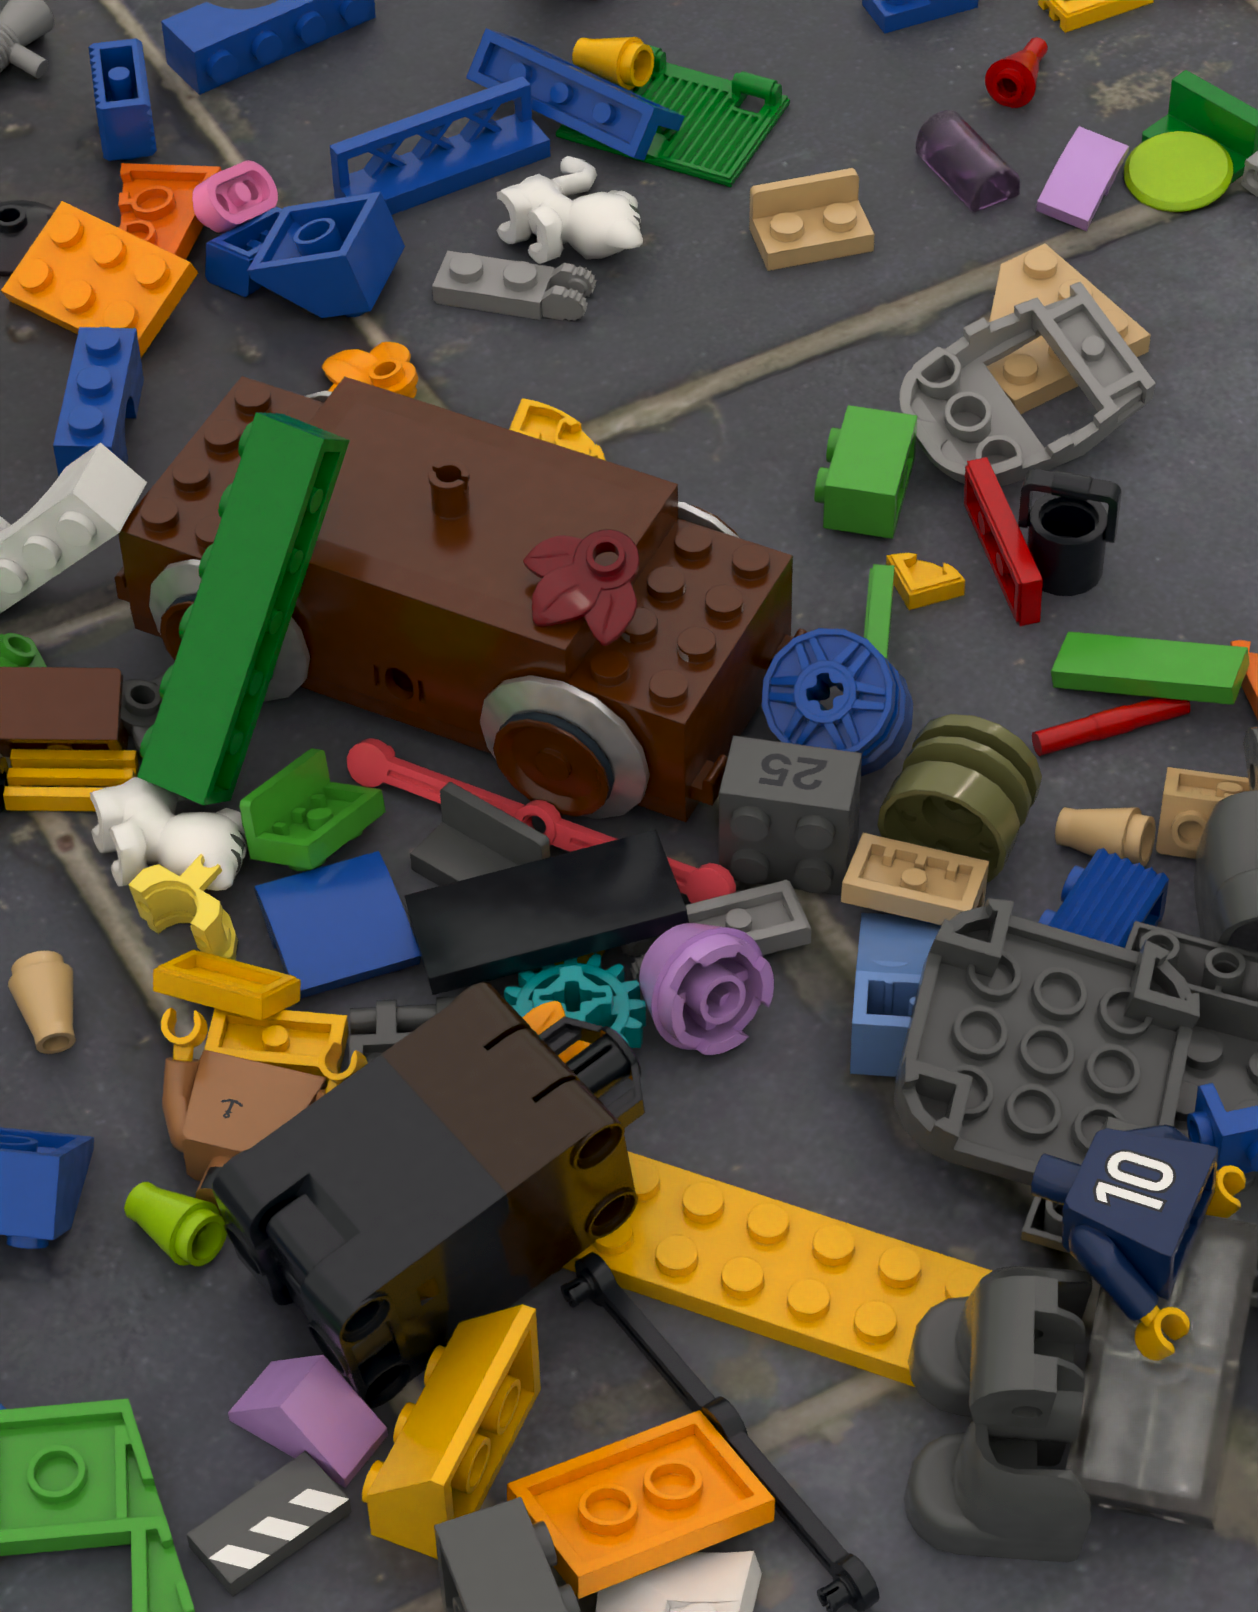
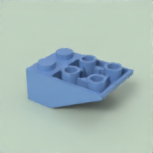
[850,913,941,1077]

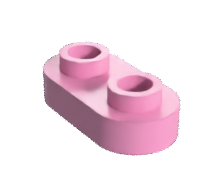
[192,160,278,233]

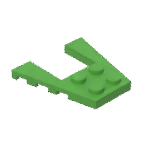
[0,1398,195,1612]

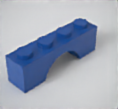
[161,0,376,95]

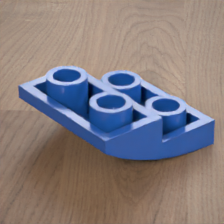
[254,851,421,999]

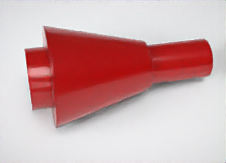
[985,37,1048,108]

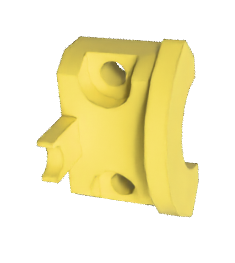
[128,854,238,960]

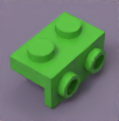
[240,748,386,871]

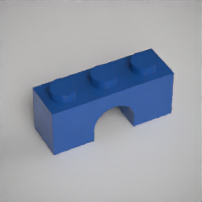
[53,327,144,476]

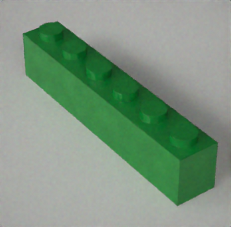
[137,412,350,805]

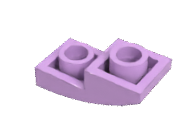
[1036,126,1129,231]

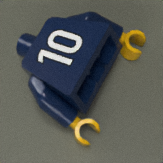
[1031,1125,1246,1361]

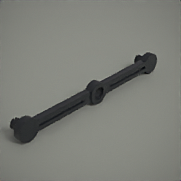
[560,1252,880,1612]

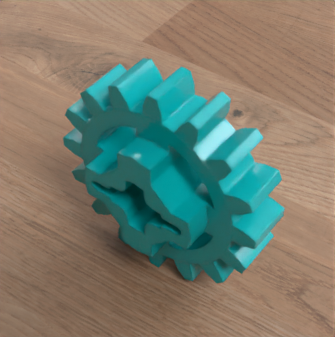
[504,953,646,1048]

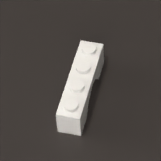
[0,442,147,614]

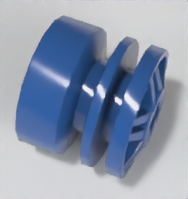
[761,628,913,776]

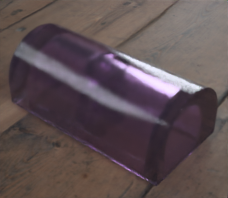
[916,110,1020,212]

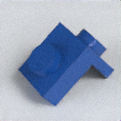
[1187,1083,1258,1173]

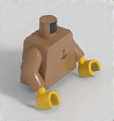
[161,1008,368,1214]

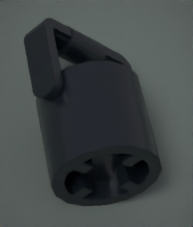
[1018,469,1122,596]

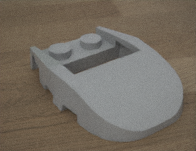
[899,281,1156,487]

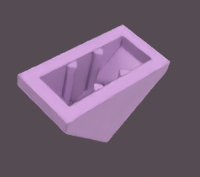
[228,1354,388,1488]

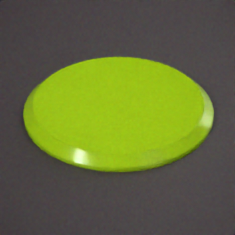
[1124,131,1233,212]

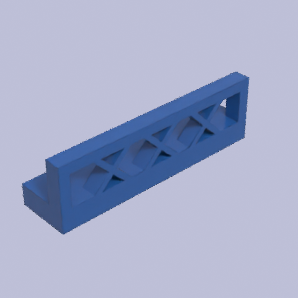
[466,28,685,161]
[330,76,551,215]

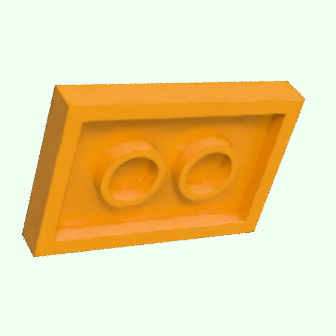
[1,201,198,358]
[507,1410,775,1599]

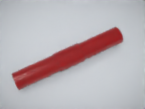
[1032,697,1190,756]

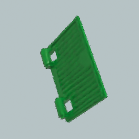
[556,45,790,187]

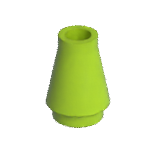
[124,1182,227,1266]

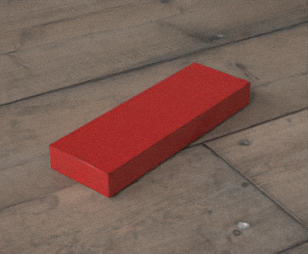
[964,457,1043,626]

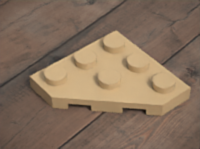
[986,243,1151,414]

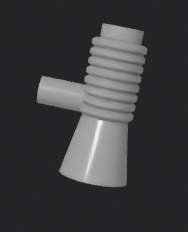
[0,0,54,79]

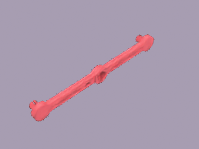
[347,738,736,903]

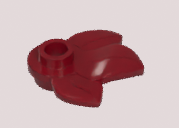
[523,529,640,646]

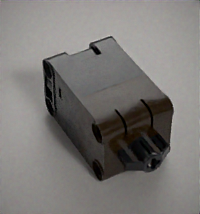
[212,982,645,1408]

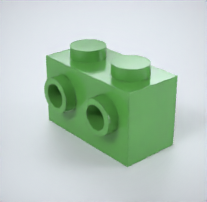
[814,405,917,539]

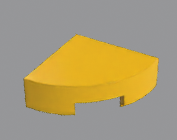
[886,553,965,610]

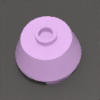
[639,923,774,1055]

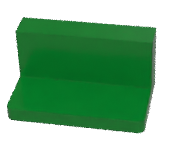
[1142,70,1258,184]

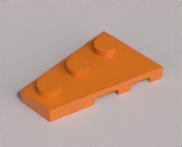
[118,163,222,260]

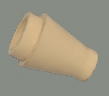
[1055,807,1156,867]
[8,951,76,1054]

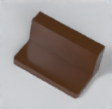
[0,667,128,757]

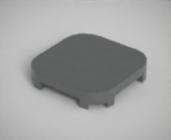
[894,898,1200,1186]

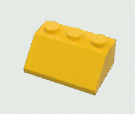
[362,1304,541,1559]

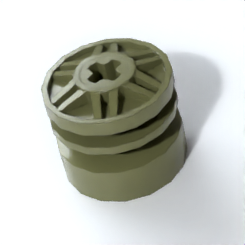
[877,714,1042,883]

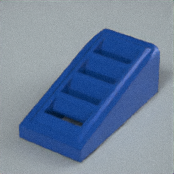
[205,206,282,297]

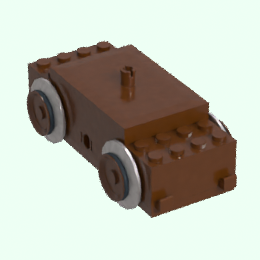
[114,376,807,822]

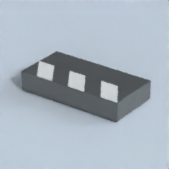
[187,1451,351,1597]

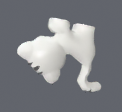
[496,156,643,264]
[90,777,247,891]

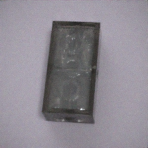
[1066,1215,1258,1530]

